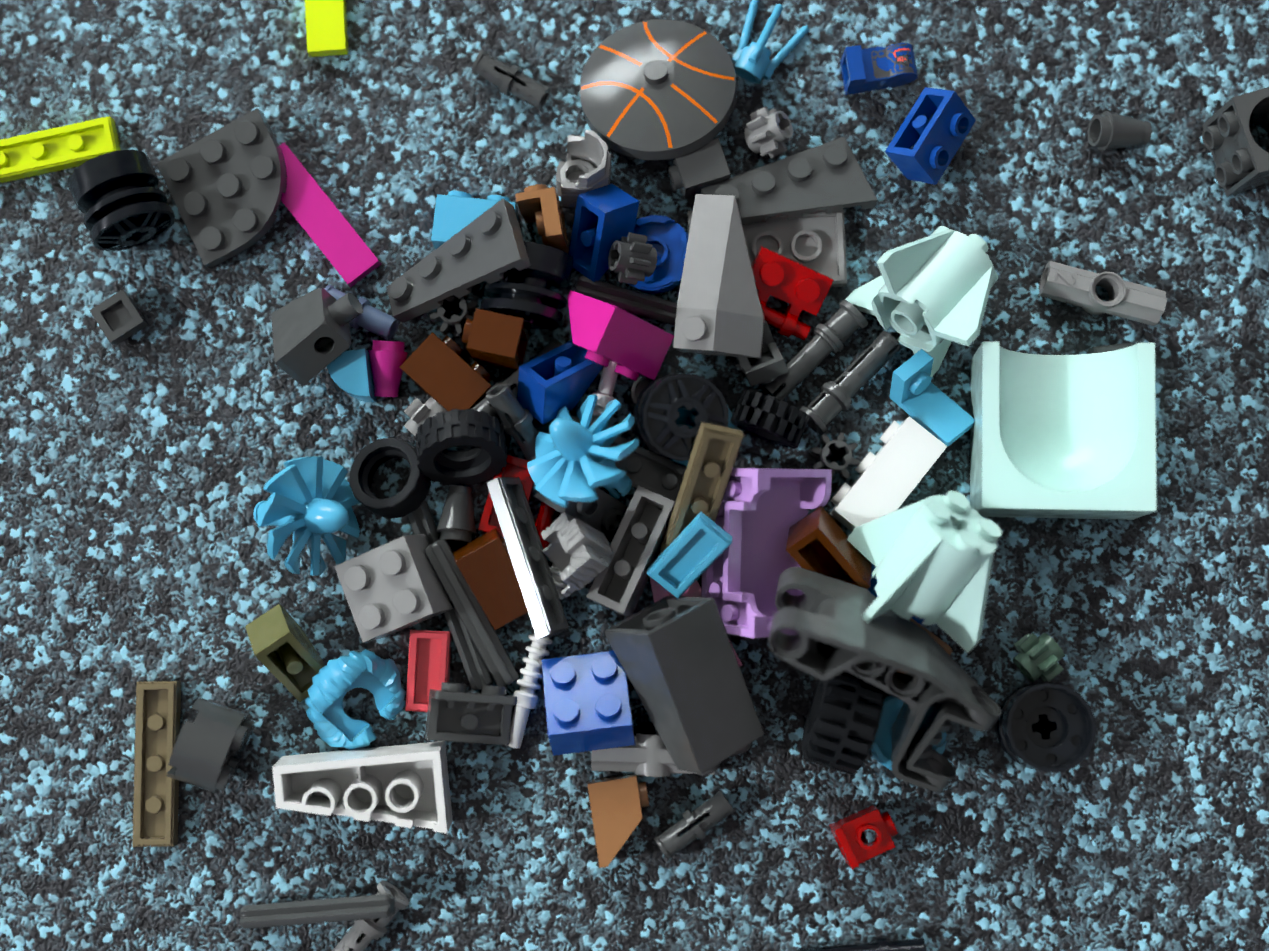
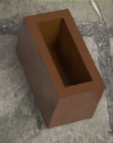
[462,308,530,372]
[400,332,493,411]
[786,506,872,589]
[453,528,528,630]

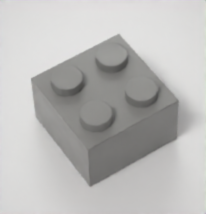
[334,534,453,643]

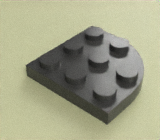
[156,108,287,269]

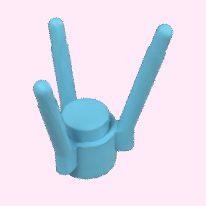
[732,0,809,84]

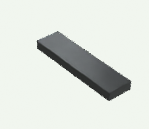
[486,477,569,639]

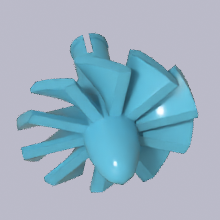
[527,395,639,507]
[253,456,360,576]

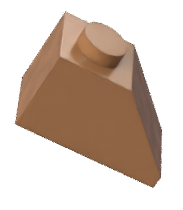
[587,773,649,868]

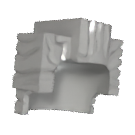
[556,130,611,208]
[541,512,613,598]

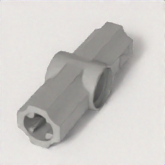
[1038,261,1167,326]
[591,732,714,777]

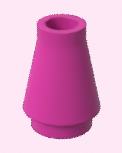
[368,340,408,397]

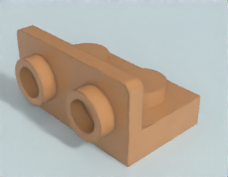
[515,184,569,254]

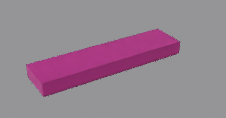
[279,142,381,288]

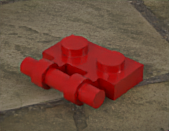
[751,246,834,340]

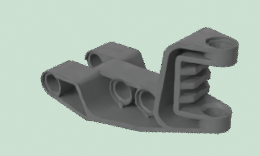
[768,567,1002,793]

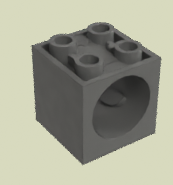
[1202,87,1269,197]

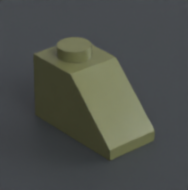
[245,604,326,702]

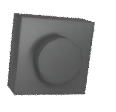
[89,289,149,346]

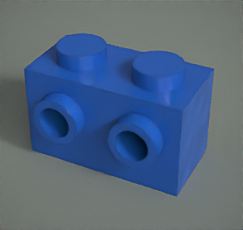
[885,87,976,185]

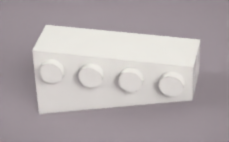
[272,741,453,834]

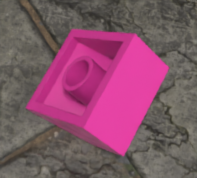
[567,290,674,381]

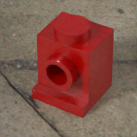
[829,805,898,869]

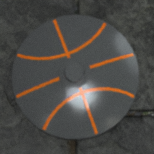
[580,19,737,160]

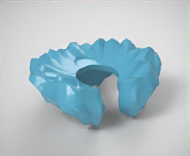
[305,649,406,750]

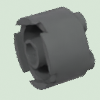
[167,697,254,793]

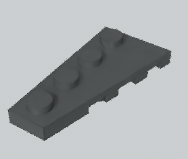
[701,136,877,225]
[386,199,531,323]

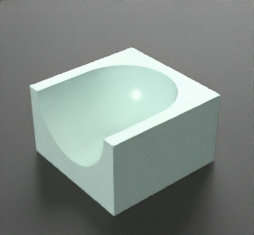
[970,341,1157,520]

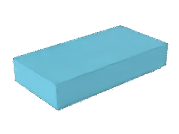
[646,512,733,599]

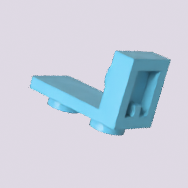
[889,349,975,446]

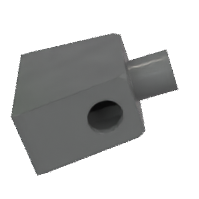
[271,288,363,385]

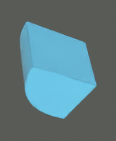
[327,349,377,403]

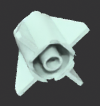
[845,226,998,377]
[847,490,1002,653]

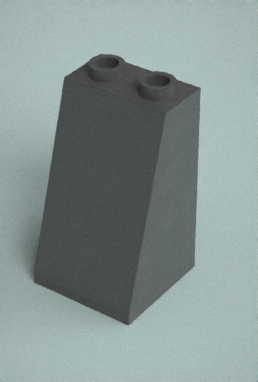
[604,596,764,776]

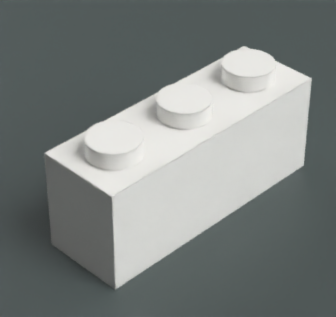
[829,417,948,531]

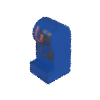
[840,43,918,95]

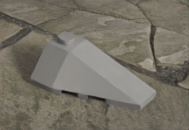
[673,194,765,358]

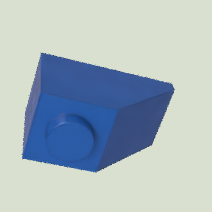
[569,184,639,282]
[517,340,603,425]

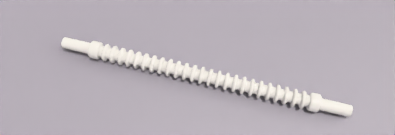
[506,361,618,749]

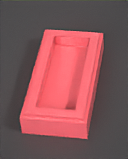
[405,630,452,712]

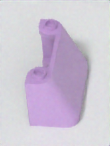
[701,467,832,639]

